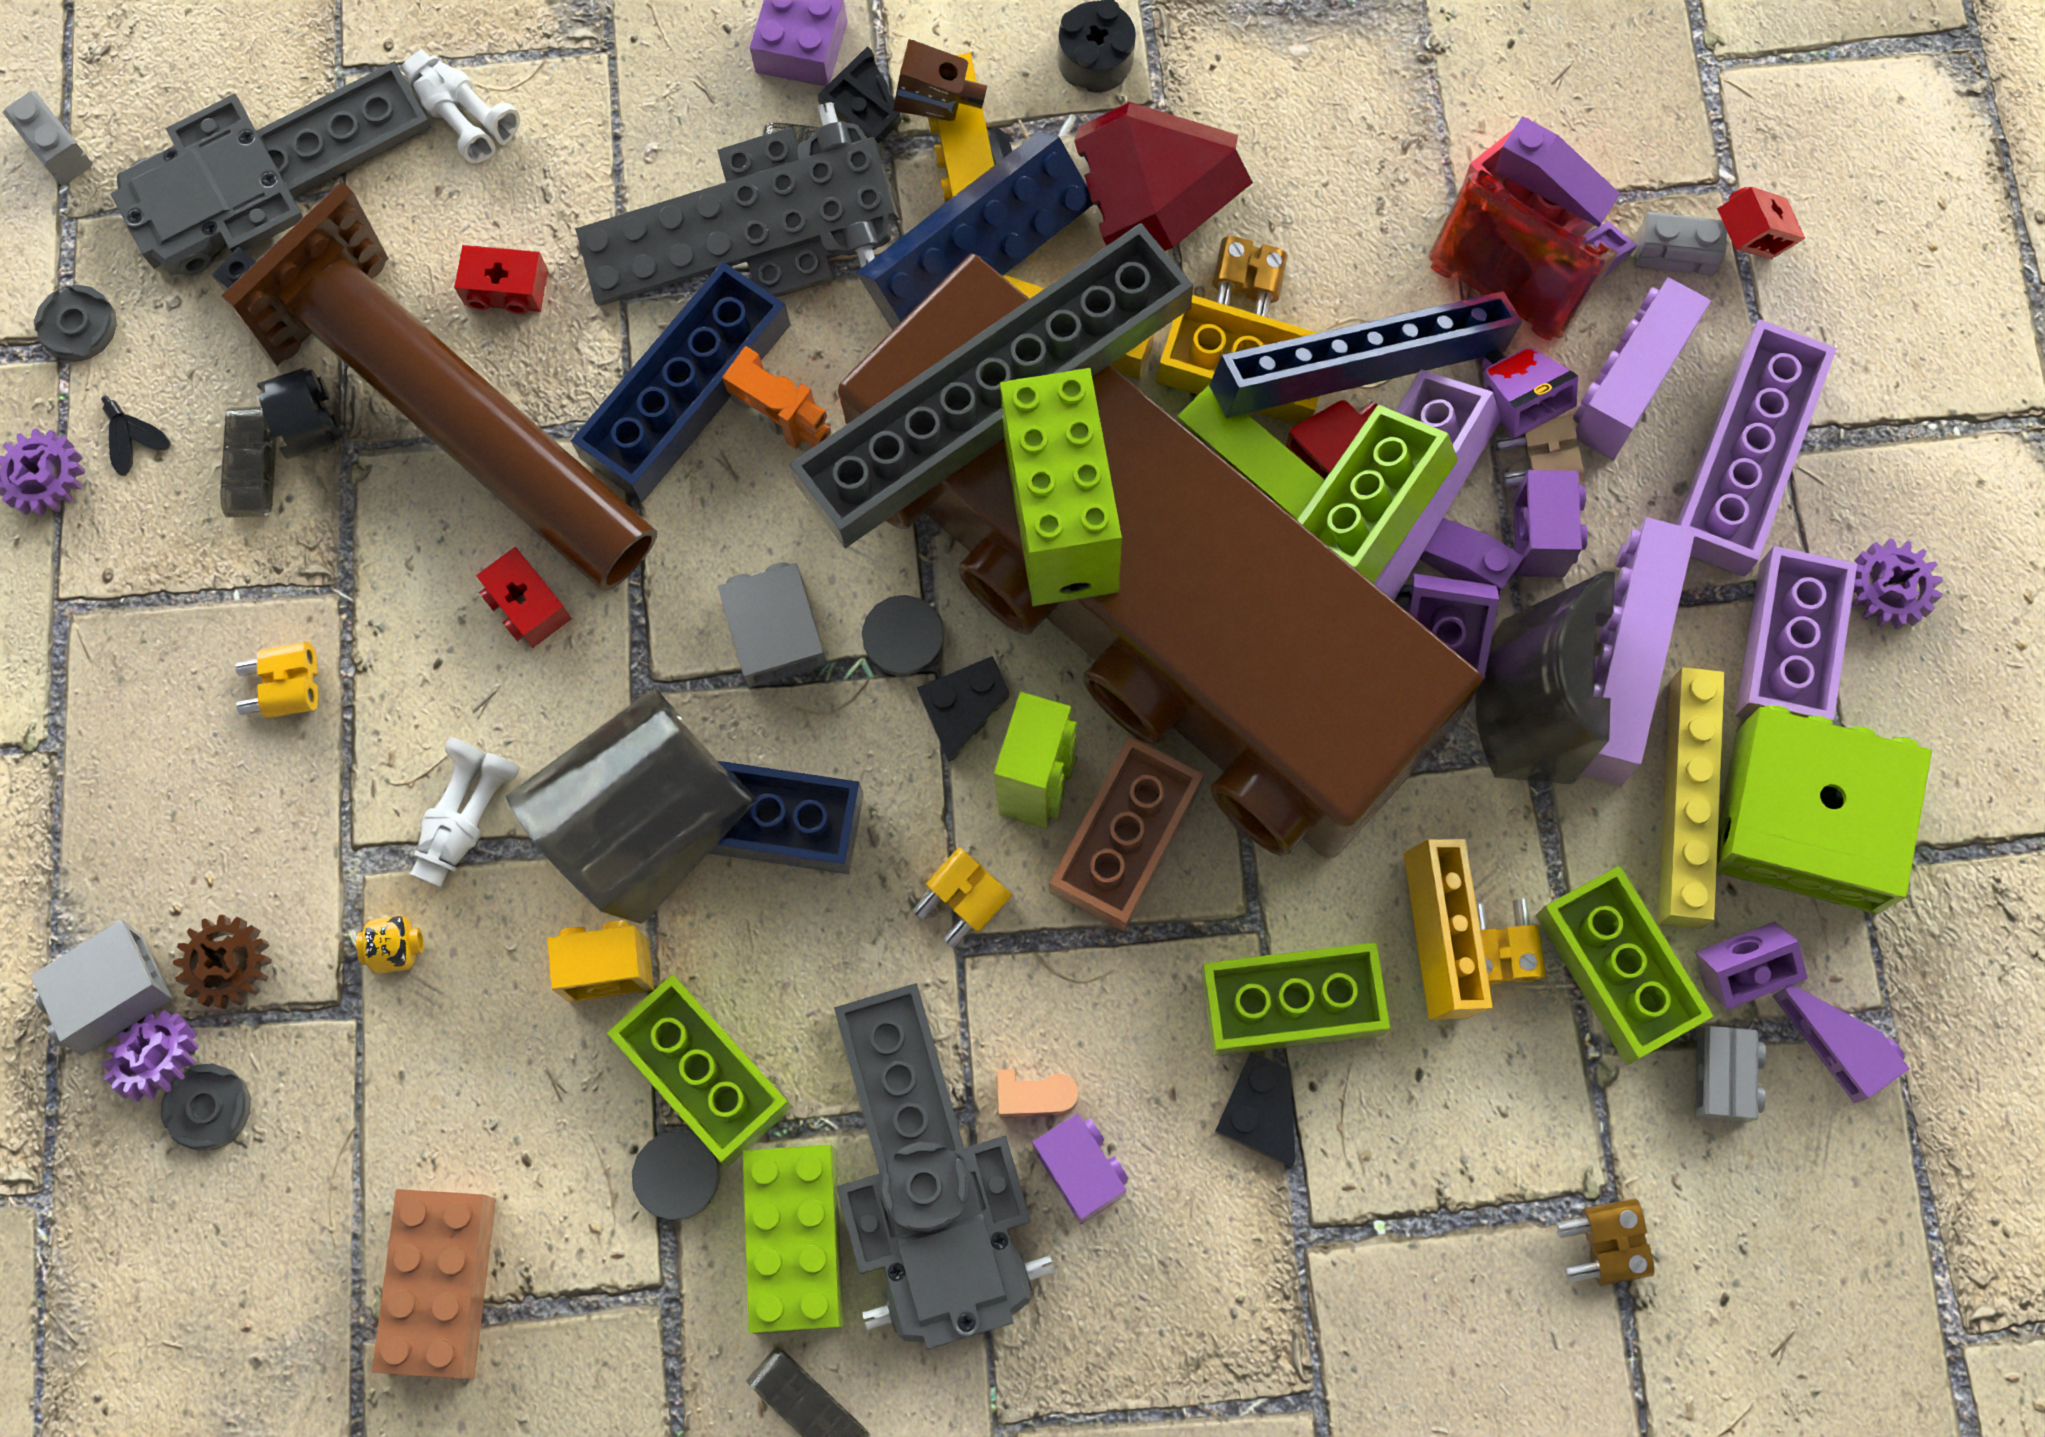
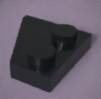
[817,46,901,144]
[917,656,1009,762]
[1215,1052,1295,1168]

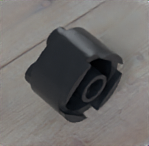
[1058,0,1136,93]
[257,367,343,459]

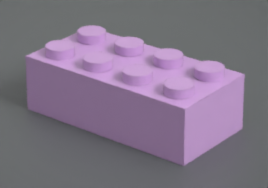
[1573,277,1711,460]
[1735,546,1857,721]

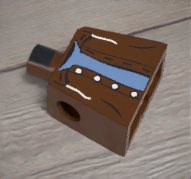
[893,39,987,121]

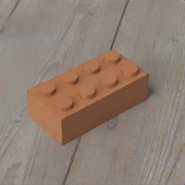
[1049,736,1204,932]
[372,1189,496,1379]

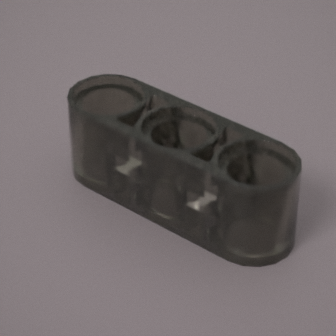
[220,406,277,518]
[746,1345,871,1437]

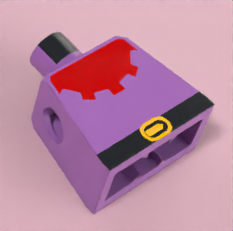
[1482,348,1578,438]

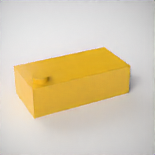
[1155,295,1319,425]

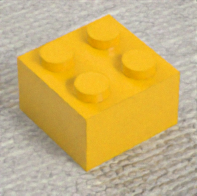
[547,921,654,1003]

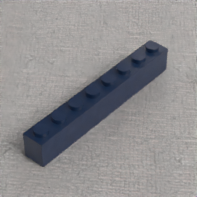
[1209,291,1522,418]

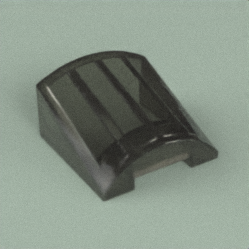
[1475,571,1615,784]
[505,688,757,924]

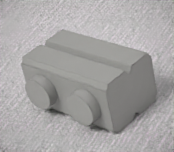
[2,91,93,186]
[1634,212,1727,276]
[1695,1026,1766,1123]

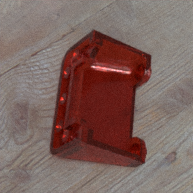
[1428,170,1618,341]

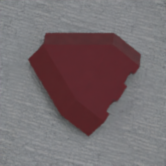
[1074,102,1253,251]

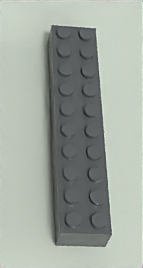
[789,223,1193,548]

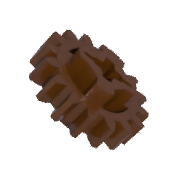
[173,915,272,1009]

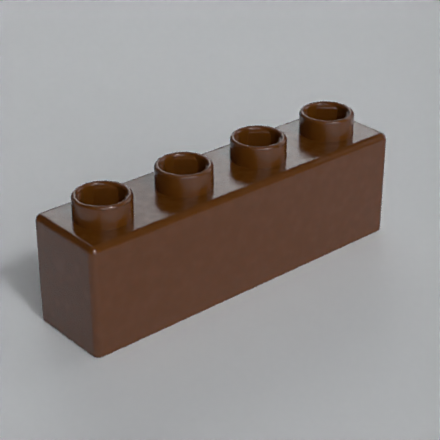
[838,254,1483,859]

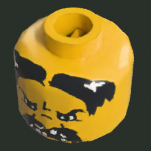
[356,916,424,974]

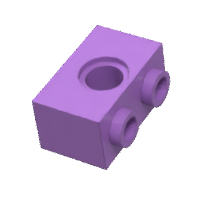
[1695,921,1808,1010]

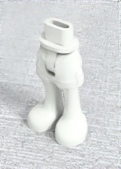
[401,50,520,163]
[410,737,520,887]

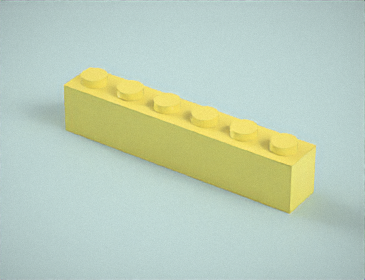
[1658,667,1724,929]

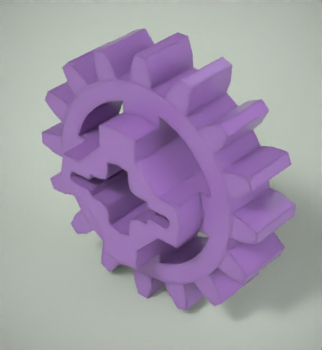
[0,429,85,516]
[1851,539,1943,630]
[102,1010,199,1102]

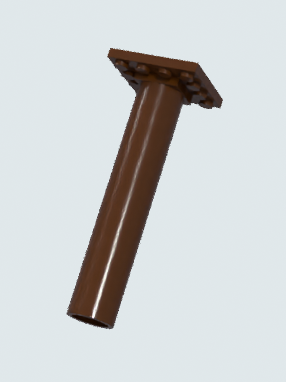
[221,182,657,591]

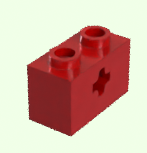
[1717,187,1806,260]
[454,245,548,314]
[476,546,572,648]

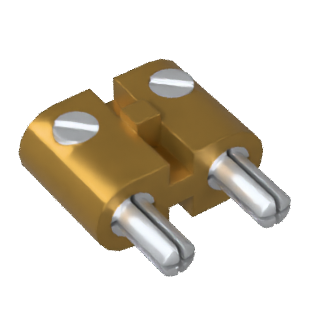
[1212,236,1288,317]
[1556,1198,1655,1286]

